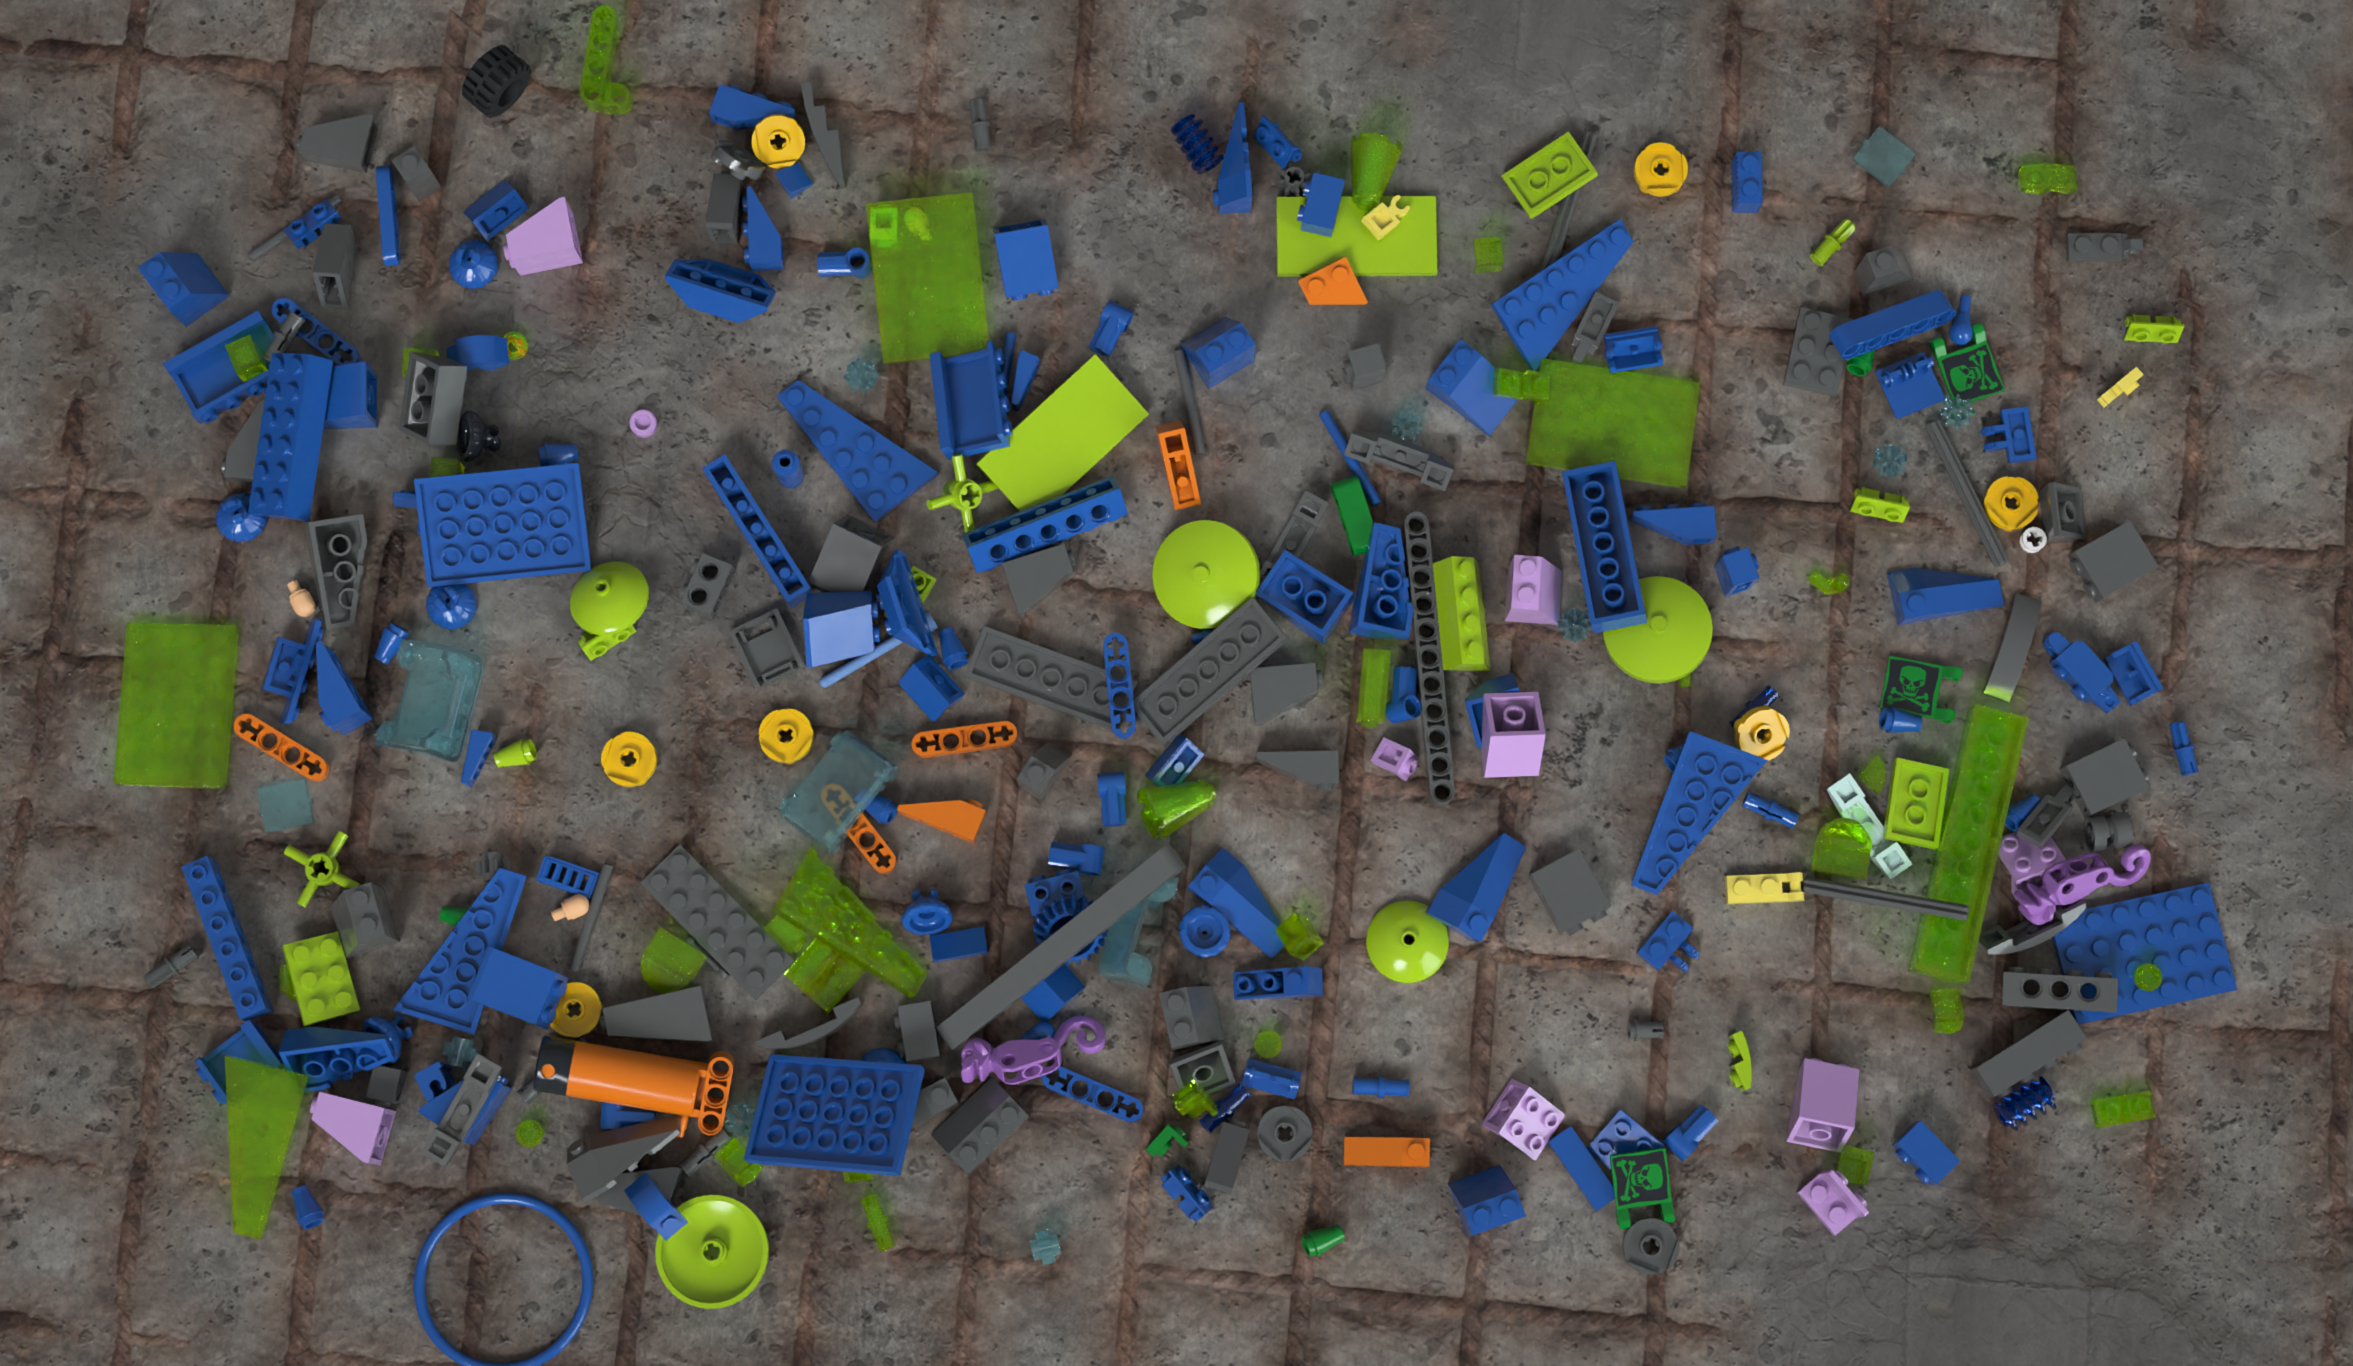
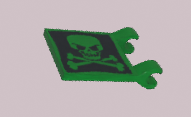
[1929,323,2005,409]
[1879,656,1963,723]
[1610,1147,1675,1230]

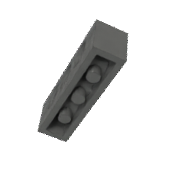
[2002,967,2118,1013]

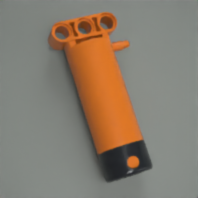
[533,1036,734,1138]

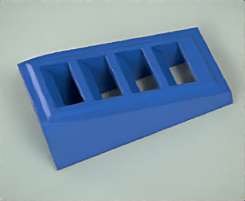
[1011,350,1040,412]
[461,730,497,788]
[536,855,600,900]

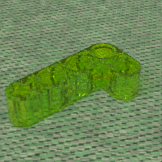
[580,5,633,115]

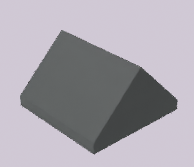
[2039,482,2087,544]
[1169,1041,1236,1104]

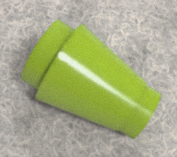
[494,738,537,768]

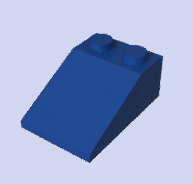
[1425,339,1522,436]
[1255,550,1354,645]
[316,640,373,735]

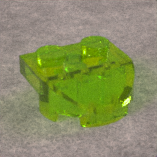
[1810,818,1872,880]
[641,927,708,994]

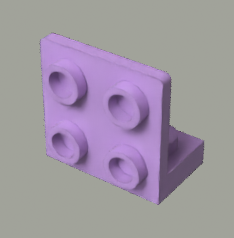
[1992,831,2066,900]
[1481,1079,1565,1160]
[1797,1169,1869,1236]

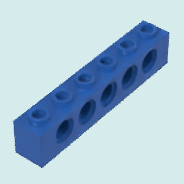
[702,454,813,609]
[962,475,1128,574]
[181,856,274,1021]

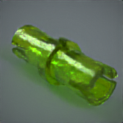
[860,1193,896,1252]

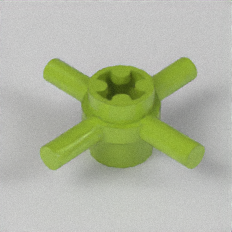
[927,454,998,533]
[284,831,361,908]

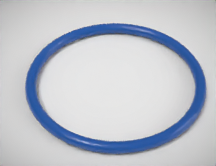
[414,1193,593,1366]

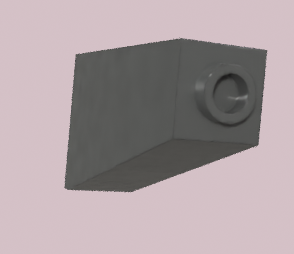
[600,986,715,1043]

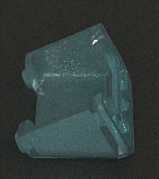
[375,639,483,762]
[779,730,900,857]
[1098,877,1179,992]

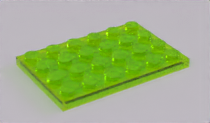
[866,192,989,364]
[1525,358,1700,488]
[114,622,239,789]

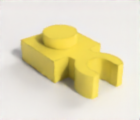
[1361,195,1410,241]
[2097,367,2144,408]

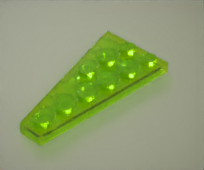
[772,847,928,999]
[225,1055,309,1240]

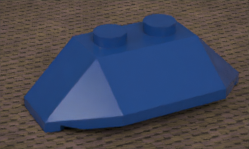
[665,259,776,323]
[876,549,939,656]

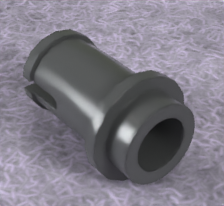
[1627,1019,1664,1041]

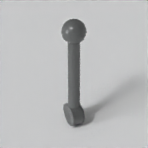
[684,936,729,979]

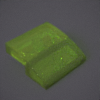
[784,933,865,1013]

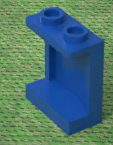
[194,1020,285,1106]

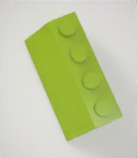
[1433,556,1490,671]

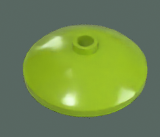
[570,561,649,635]
[1366,900,1449,983]

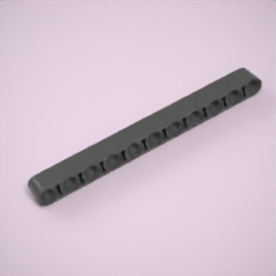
[1403,511,1455,807]
[936,844,1186,1051]

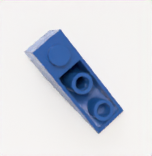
[709,84,797,130]
[742,186,784,271]
[1630,503,1717,545]
[1233,966,1323,1000]

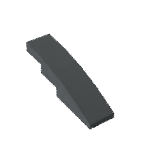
[801,81,846,189]

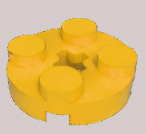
[752,114,805,169]
[1634,142,1688,197]
[1982,476,2039,532]
[1734,705,1790,761]
[759,708,814,764]
[601,732,657,787]
[550,982,604,1038]

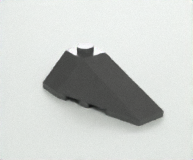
[303,514,367,630]
[567,1115,681,1203]

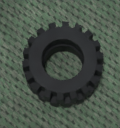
[461,45,531,118]

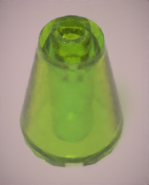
[1351,132,1404,211]
[1137,780,1217,841]

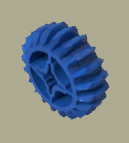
[1033,893,1108,966]

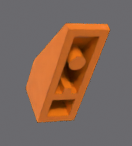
[1155,420,1201,510]
[897,799,987,844]
[1344,1137,1430,1168]

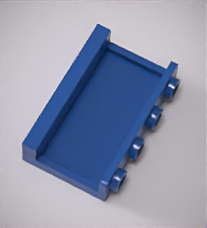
[163,311,275,424]
[930,341,1013,460]

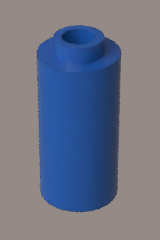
[772,450,804,489]

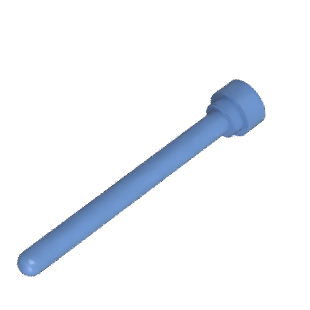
[819,610,938,688]

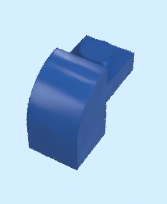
[447,335,509,371]
[624,1172,688,1241]

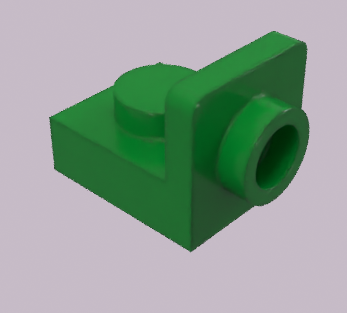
[1145,1125,1189,1157]

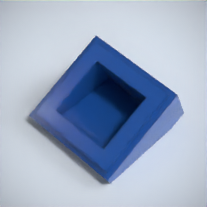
[775,163,813,199]

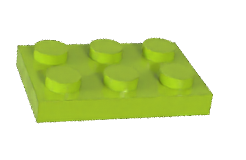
[1501,131,1598,219]
[1882,758,1949,850]
[282,931,360,1026]

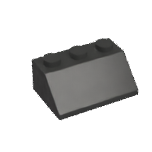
[399,352,467,445]
[931,1077,1030,1176]

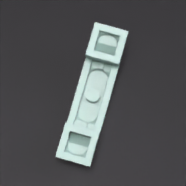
[1827,773,1912,880]

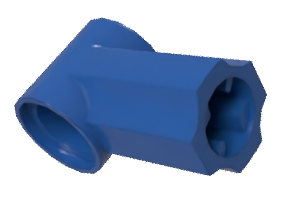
[817,247,873,278]
[1089,300,1134,357]
[1385,666,1422,724]
[1097,771,1127,827]
[1048,841,1105,876]
[600,1102,657,1130]
[1662,1104,1718,1161]

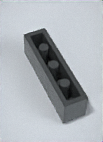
[1970,1010,2087,1099]

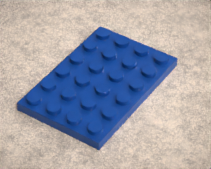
[414,462,592,587]
[2052,882,2237,1025]
[744,1054,925,1176]

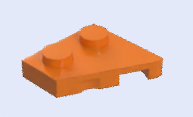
[1297,256,1368,305]

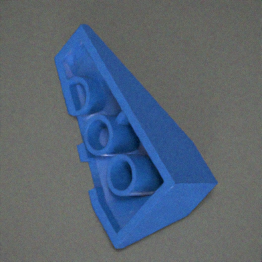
[1213,102,1252,214]

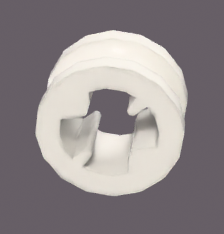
[2019,527,2047,553]

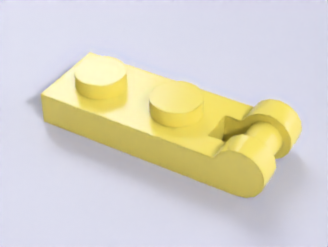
[1725,872,1805,904]

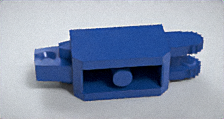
[2042,632,2121,714]

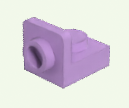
[1370,737,1419,781]

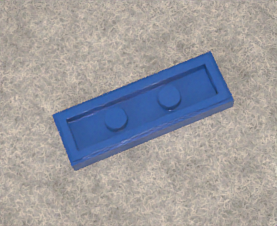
[1548,1126,1615,1212]

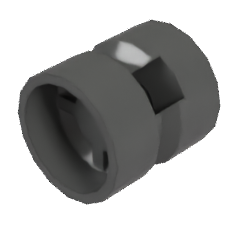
[2084,812,2133,852]

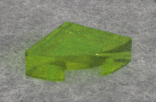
[1857,756,1886,795]

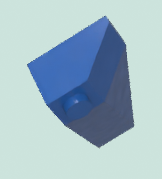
[1348,522,1413,639]
[1886,568,2005,625]
[1425,833,1526,942]
[1188,848,1290,960]
[279,1027,395,1093]

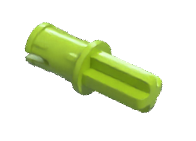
[1809,219,1855,267]

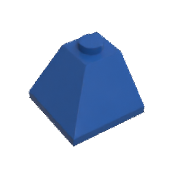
[1464,673,1519,749]

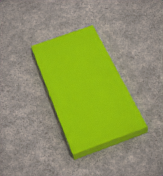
[1276,196,1438,277]
[976,354,1149,512]

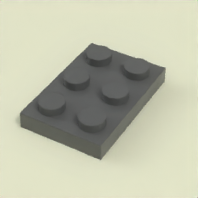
[1783,307,1853,397]

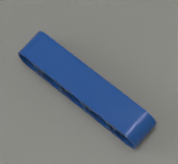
[1829,290,1956,360]

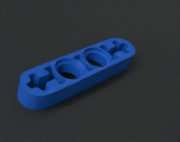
[376,165,401,267]
[271,298,361,366]
[1103,633,1136,739]
[1042,1065,1144,1123]

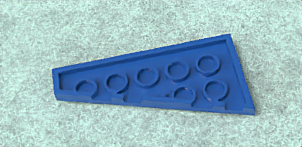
[1490,219,1634,372]
[777,380,939,523]
[1631,731,1768,895]
[393,867,527,1034]

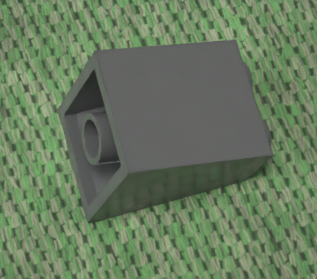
[808,515,895,592]
[331,882,400,959]
[1159,986,1225,1053]

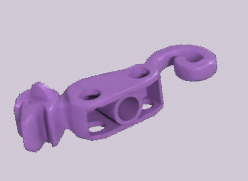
[2014,844,2151,925]
[961,1015,1106,1085]

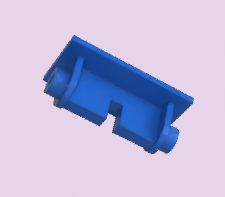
[1254,115,1302,169]
[284,198,341,249]
[1242,1058,1302,1100]
[1160,1164,1214,1222]

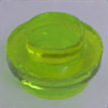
[2133,963,2162,991]
[1254,1030,1282,1058]
[515,1119,544,1148]

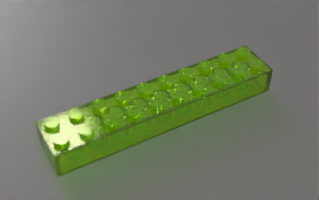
[1908,704,2029,986]

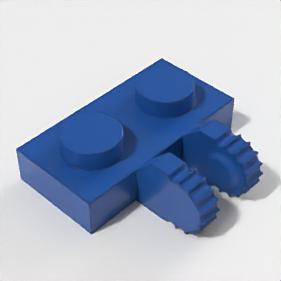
[1981,406,2037,464]
[1636,911,1700,973]

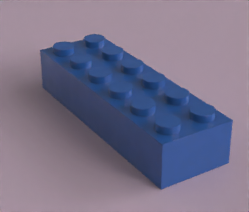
[248,353,333,521]
[1562,461,1648,634]

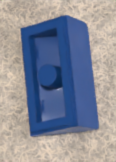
[1145,735,1205,796]
[930,926,989,963]

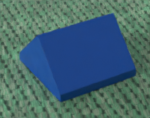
[1021,964,1086,1022]

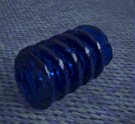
[1171,114,1224,174]
[1992,1076,2057,1131]

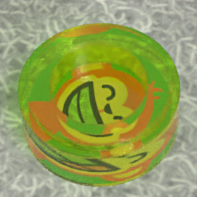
[503,332,528,360]

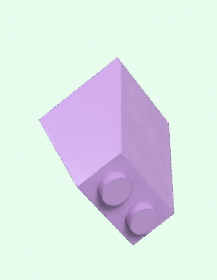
[503,197,583,276]
[1505,555,1562,625]
[1481,692,1546,778]
[1786,1058,1859,1153]
[310,1092,396,1166]

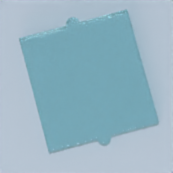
[1852,126,1916,188]
[257,779,314,834]

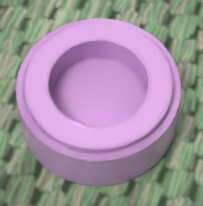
[629,409,658,438]

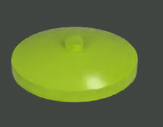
[1152,520,1260,629]
[1603,576,1713,684]
[655,1195,769,1309]

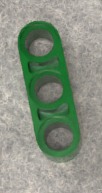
[1331,475,1373,556]

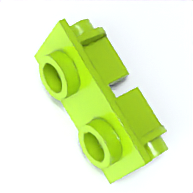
[2124,314,2184,343]
[1850,487,1910,523]
[577,625,637,661]

